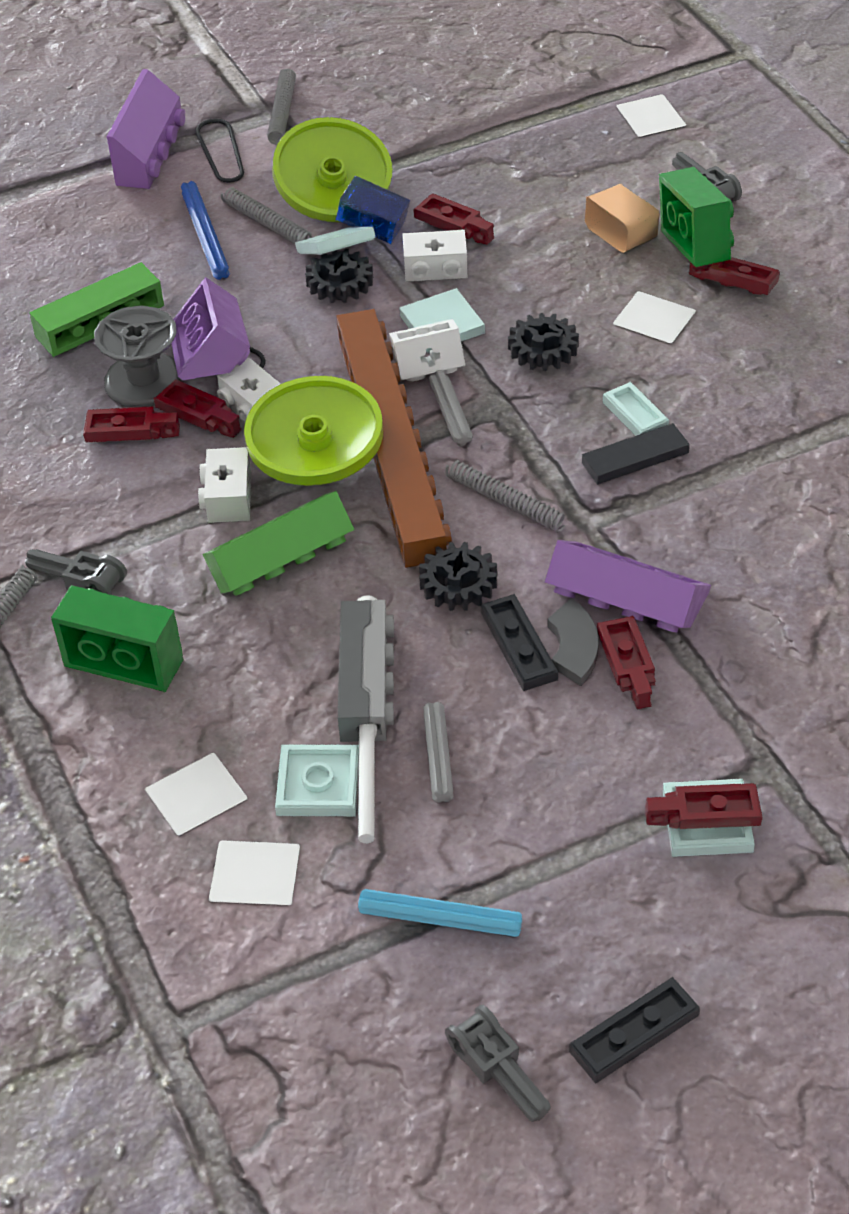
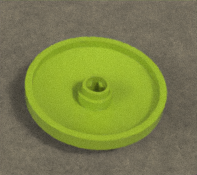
[272,117,393,222]
[244,376,383,486]

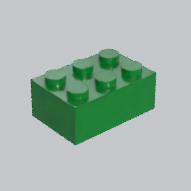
[659,167,734,267]
[51,585,184,692]

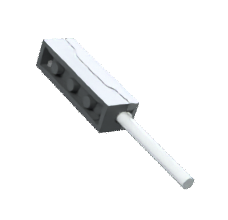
[337,595,394,844]

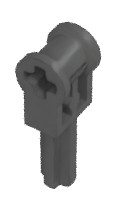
[672,152,742,201]
[25,549,127,595]
[445,1005,551,1122]

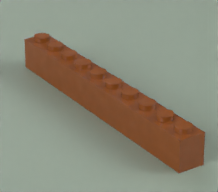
[336,309,452,568]

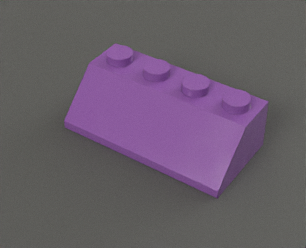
[107,69,185,189]
[172,277,250,380]
[545,540,711,633]

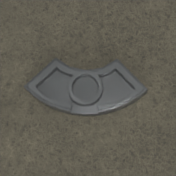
[547,598,598,686]

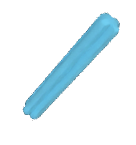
[358,889,523,937]

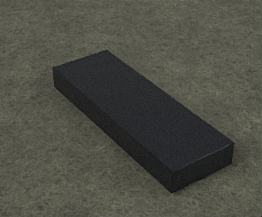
[582,423,690,485]
[481,594,558,691]
[569,977,700,1084]

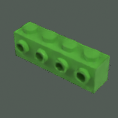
[29,262,164,357]
[202,491,355,596]

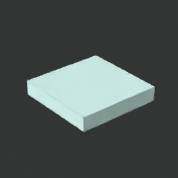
[295,227,375,255]
[399,288,485,353]
[275,745,359,817]
[663,779,755,857]

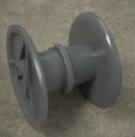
[94,306,185,407]

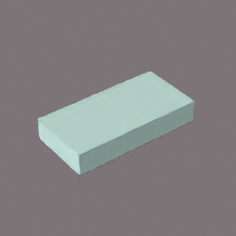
[603,382,669,436]

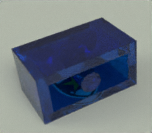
[336,175,410,244]

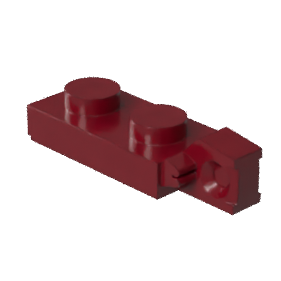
[413,193,494,245]
[689,257,780,295]
[154,379,242,438]
[83,407,180,442]
[597,616,656,709]
[645,783,763,829]

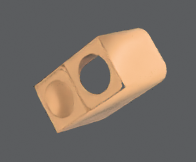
[585,184,659,253]

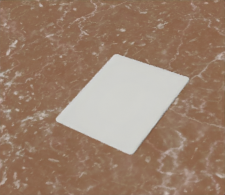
[616,94,686,137]
[613,291,696,343]
[145,753,247,836]
[209,840,300,905]

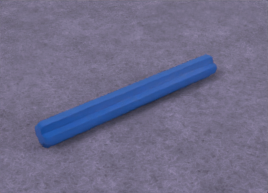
[181,181,230,280]

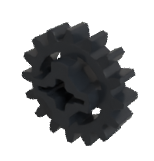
[305,248,374,303]
[508,313,579,371]
[419,542,498,611]

